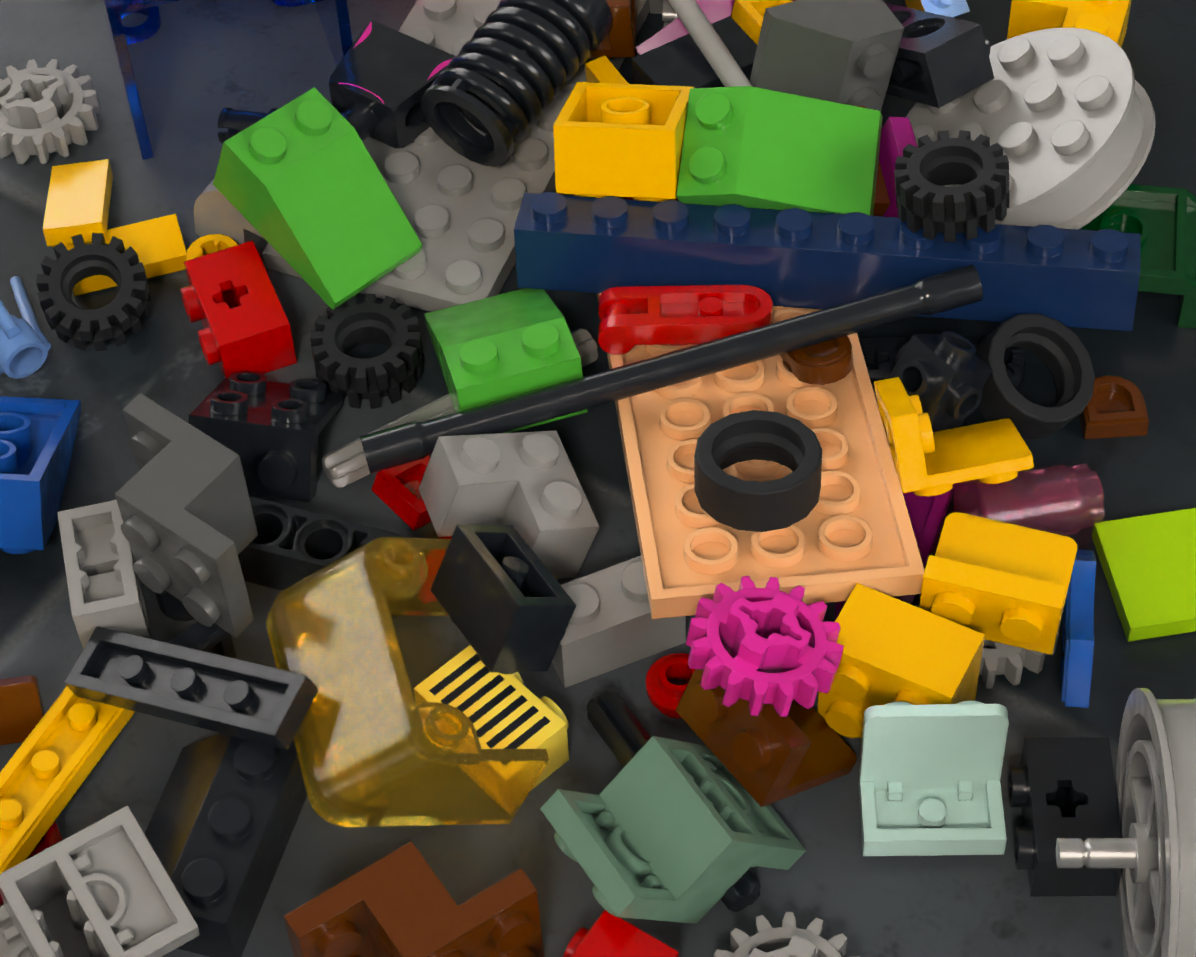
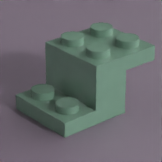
[540,736,806,924]

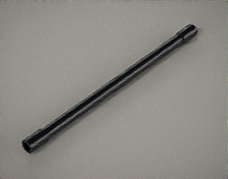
[360,264,983,474]

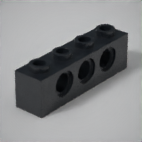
[885,3,994,108]

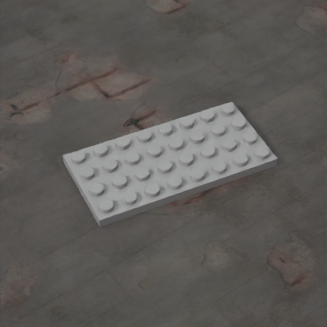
[263,0,649,312]

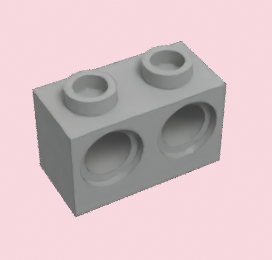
[57,500,151,649]

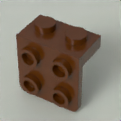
[675,669,857,807]

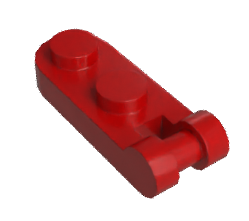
[598,285,773,355]

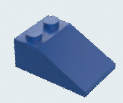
[0,396,81,554]

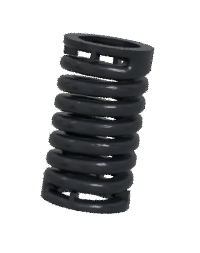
[421,0,613,167]

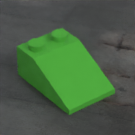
[676,86,883,216]
[213,87,423,310]
[424,288,588,433]

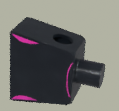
[329,20,455,148]

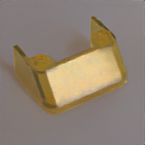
[266,537,549,827]

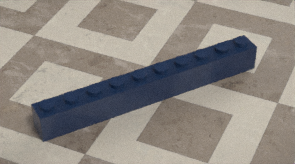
[514,192,1141,331]

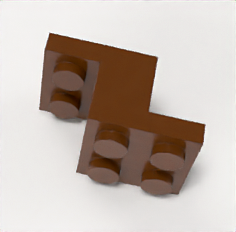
[283,841,544,957]

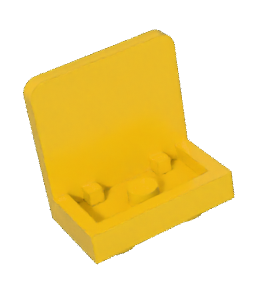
[919,512,1077,655]

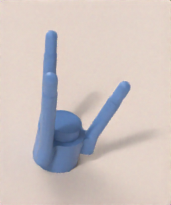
[0,276,51,379]

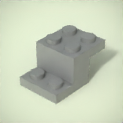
[0,805,199,957]

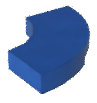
[1060,549,1097,708]

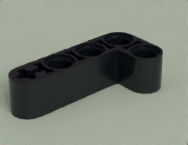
[155,496,419,621]

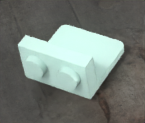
[858,701,1009,856]

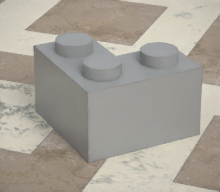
[418,430,600,579]

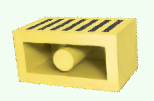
[414,645,569,809]

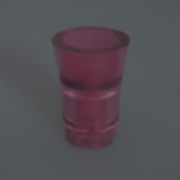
[954,464,1105,536]

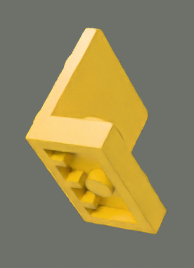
[874,377,1034,496]

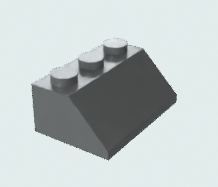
[750,0,904,111]

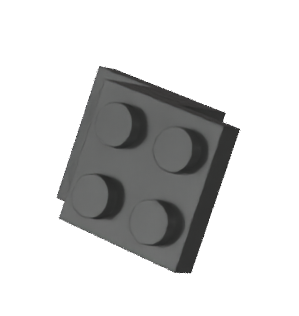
[115,393,258,638]

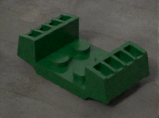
[1079,184,1196,328]

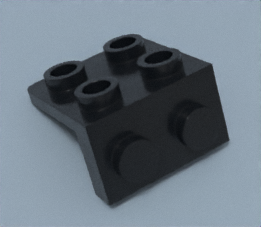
[189,371,343,502]

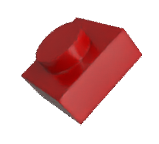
[371,455,431,531]

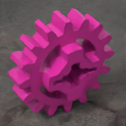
[686,576,844,717]

